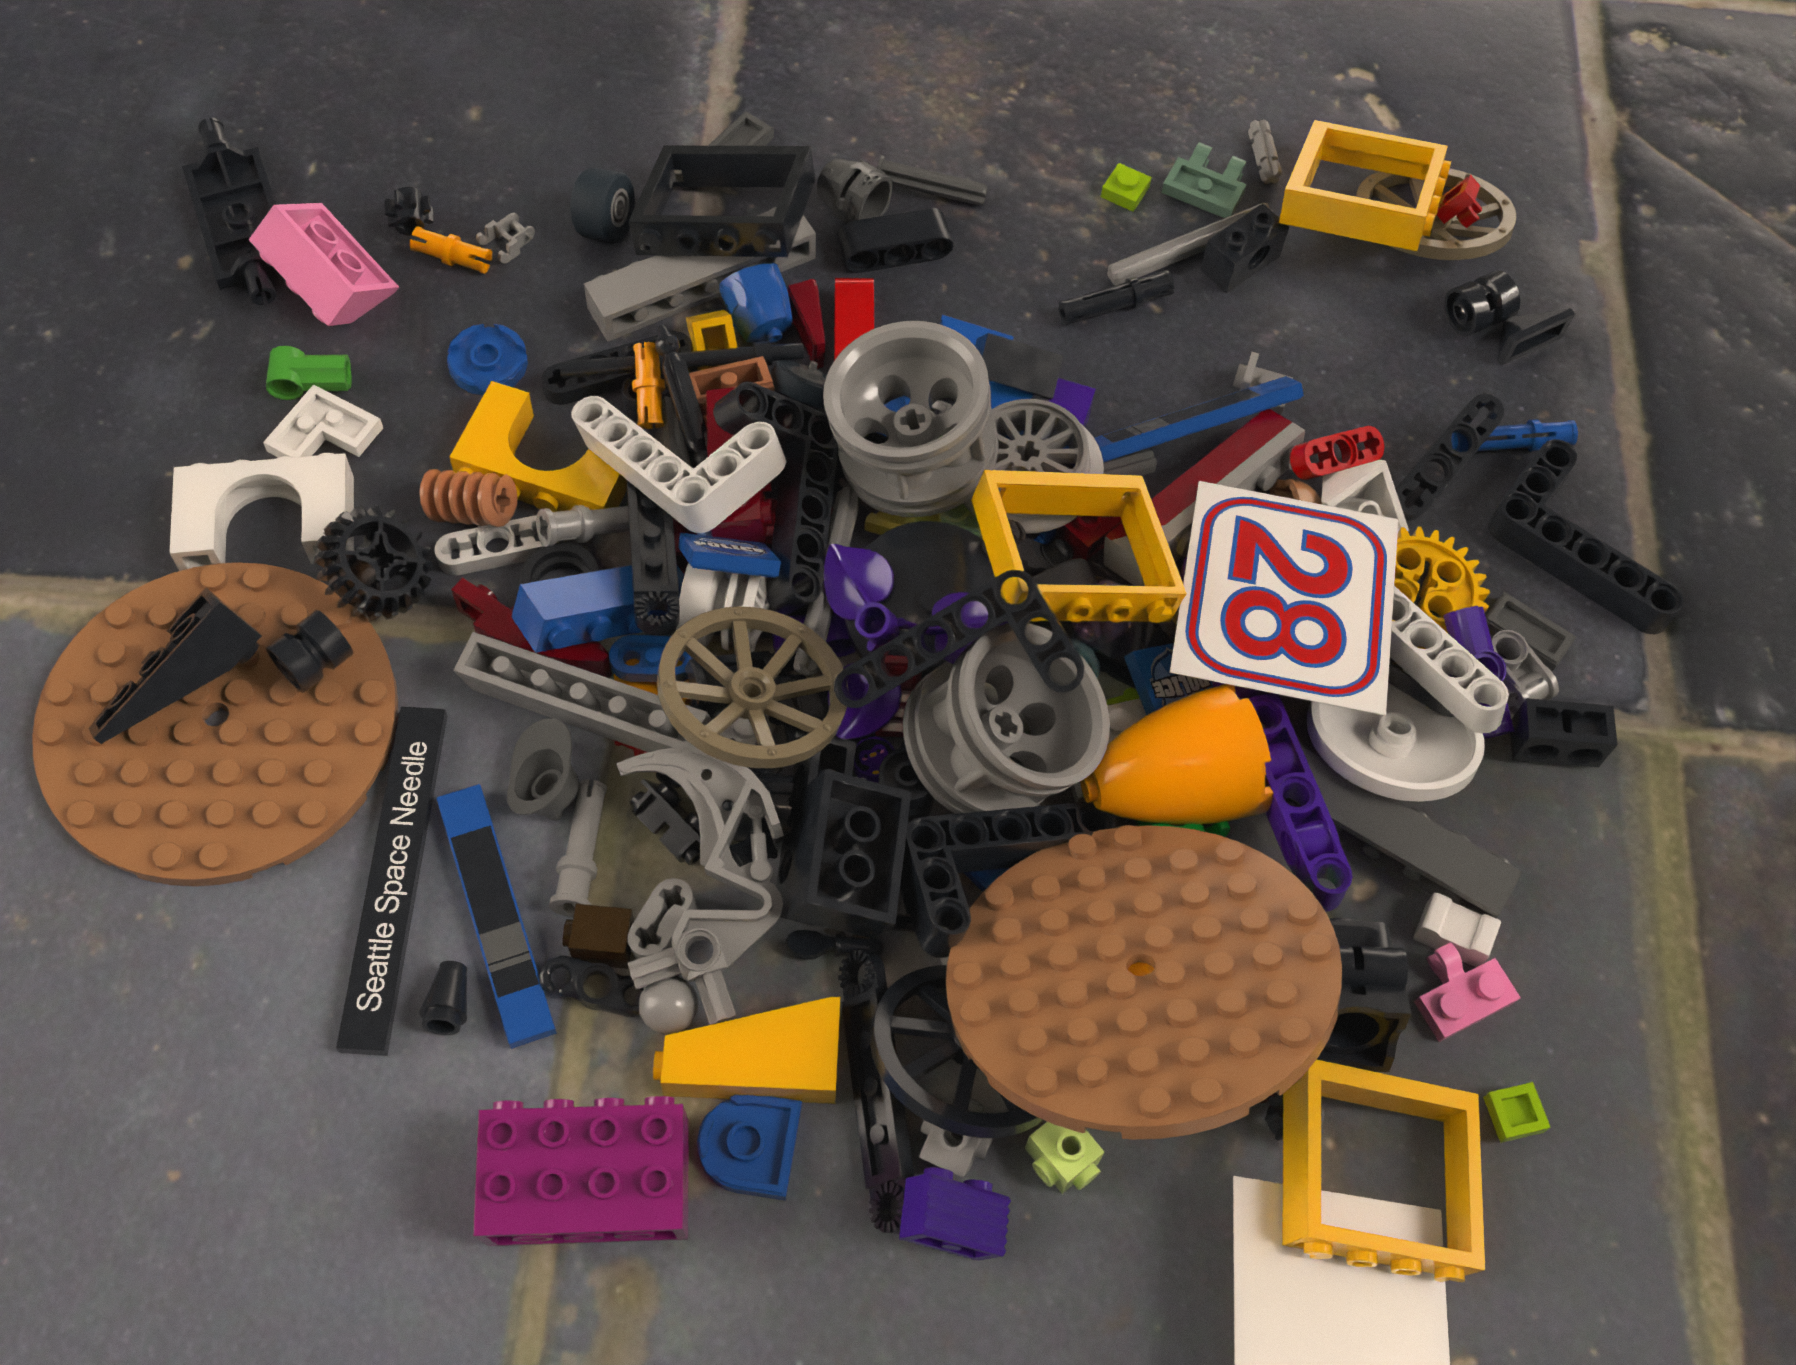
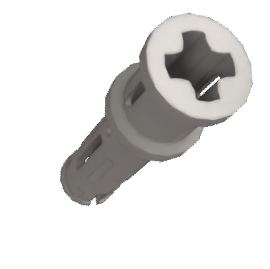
[536,505,629,547]
[549,779,607,917]

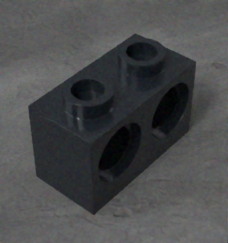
[1510,698,1618,768]

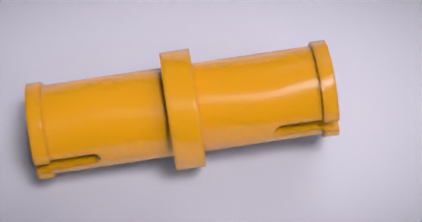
[410,226,492,274]
[632,342,665,429]

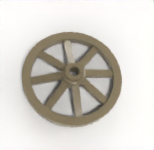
[1356,168,1516,260]
[657,606,848,768]

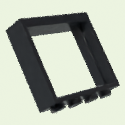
[629,145,816,257]

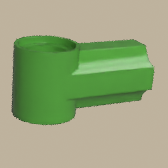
[266,346,352,400]

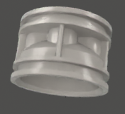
[823,321,998,517]
[903,623,1110,814]

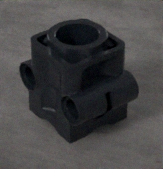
[1317,918,1411,1072]

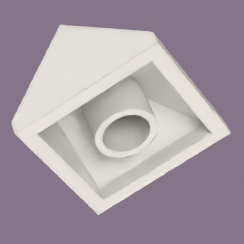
[1321,460,1409,531]

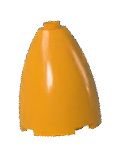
[1080,684,1273,825]

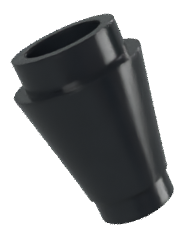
[419,961,468,1035]

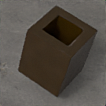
[562,904,634,969]

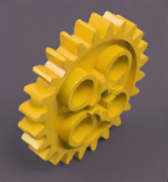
[1392,526,1490,649]

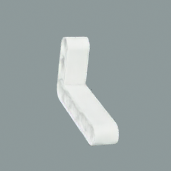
[571,396,786,533]
[1390,586,1509,733]

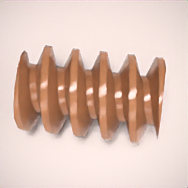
[420,469,517,527]

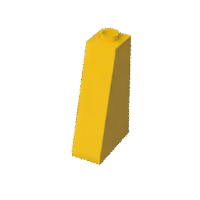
[653,997,841,1104]

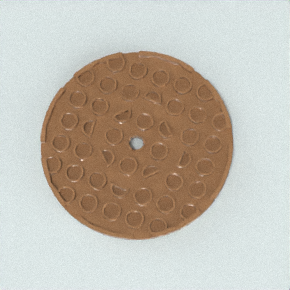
[32,562,398,886]
[946,825,1342,1140]

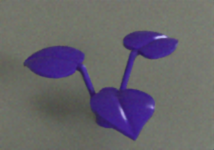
[824,544,1008,740]

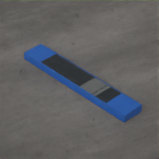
[1062,376,1304,467]
[436,784,557,1049]

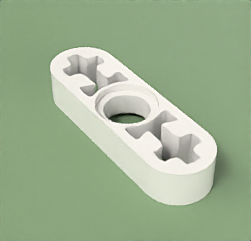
[434,515,559,576]

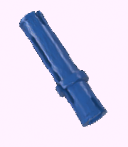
[1451,419,1578,452]

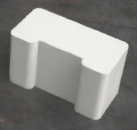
[1413,893,1501,967]

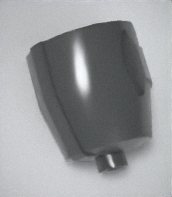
[817,158,893,223]

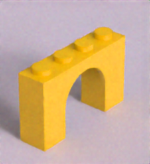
[449,381,627,512]

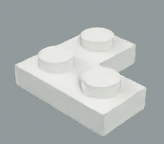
[263,384,383,457]

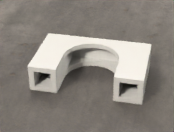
[170,453,354,571]

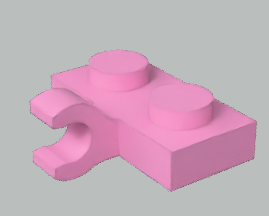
[1414,942,1521,1042]

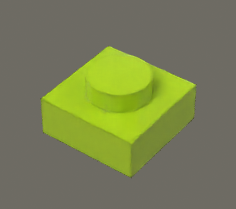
[1100,163,1152,212]
[1483,1082,1551,1143]

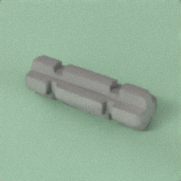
[1248,119,1282,184]

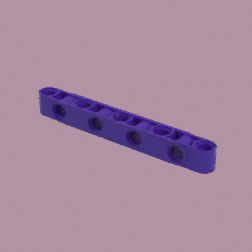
[1180,557,1353,912]

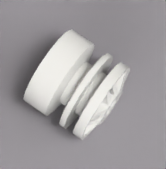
[676,563,769,652]

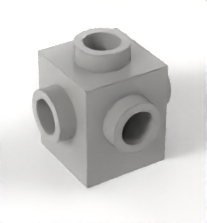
[919,1097,993,1178]

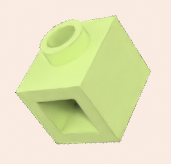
[1025,1122,1105,1194]

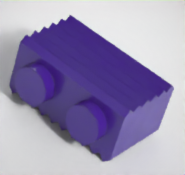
[899,1167,1011,1260]

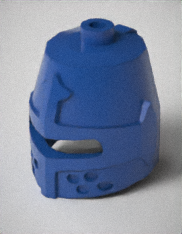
[719,263,793,343]

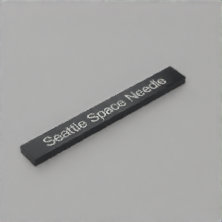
[336,706,448,1056]

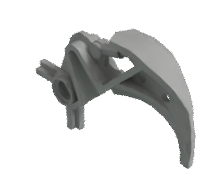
[616,745,784,1025]

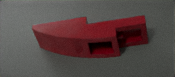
[451,577,612,678]

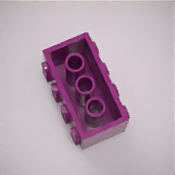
[473,1096,689,1246]

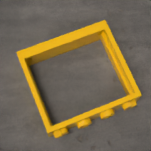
[1279,120,1452,251]
[971,470,1187,623]
[1282,1060,1485,1283]

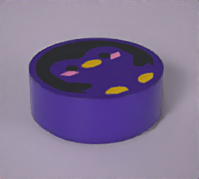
[853,737,895,783]

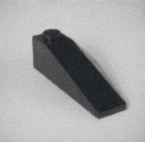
[89,587,262,744]

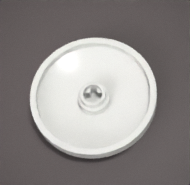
[1306,669,1485,802]

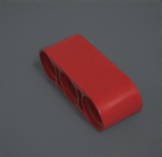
[834,278,874,361]

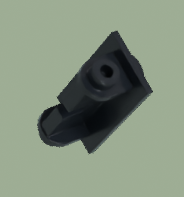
[630,778,700,865]

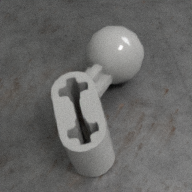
[628,878,699,1035]

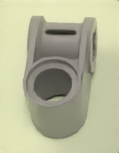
[1491,630,1559,715]

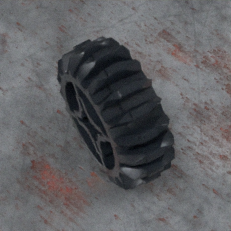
[313,505,434,621]

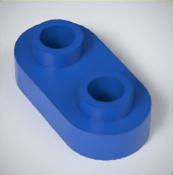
[609,635,692,682]

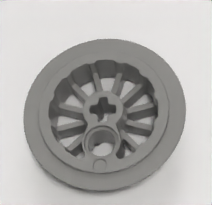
[963,399,1104,534]

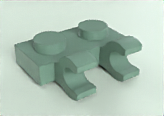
[1161,142,1247,218]

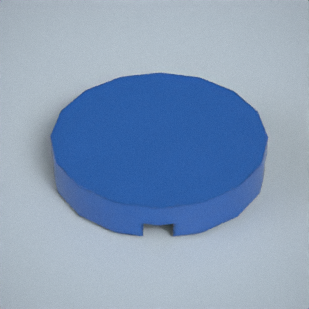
[447,324,528,395]

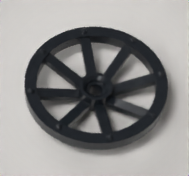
[870,965,1043,1138]

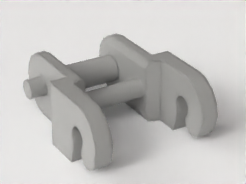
[476,213,535,263]

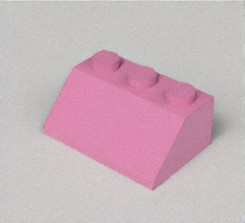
[249,203,399,326]

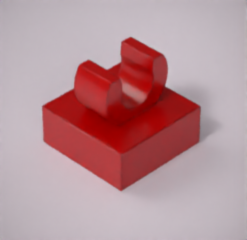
[1436,175,1482,228]

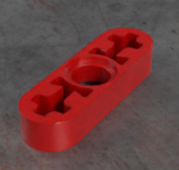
[1290,426,1385,480]

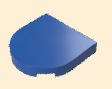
[697,1095,802,1201]

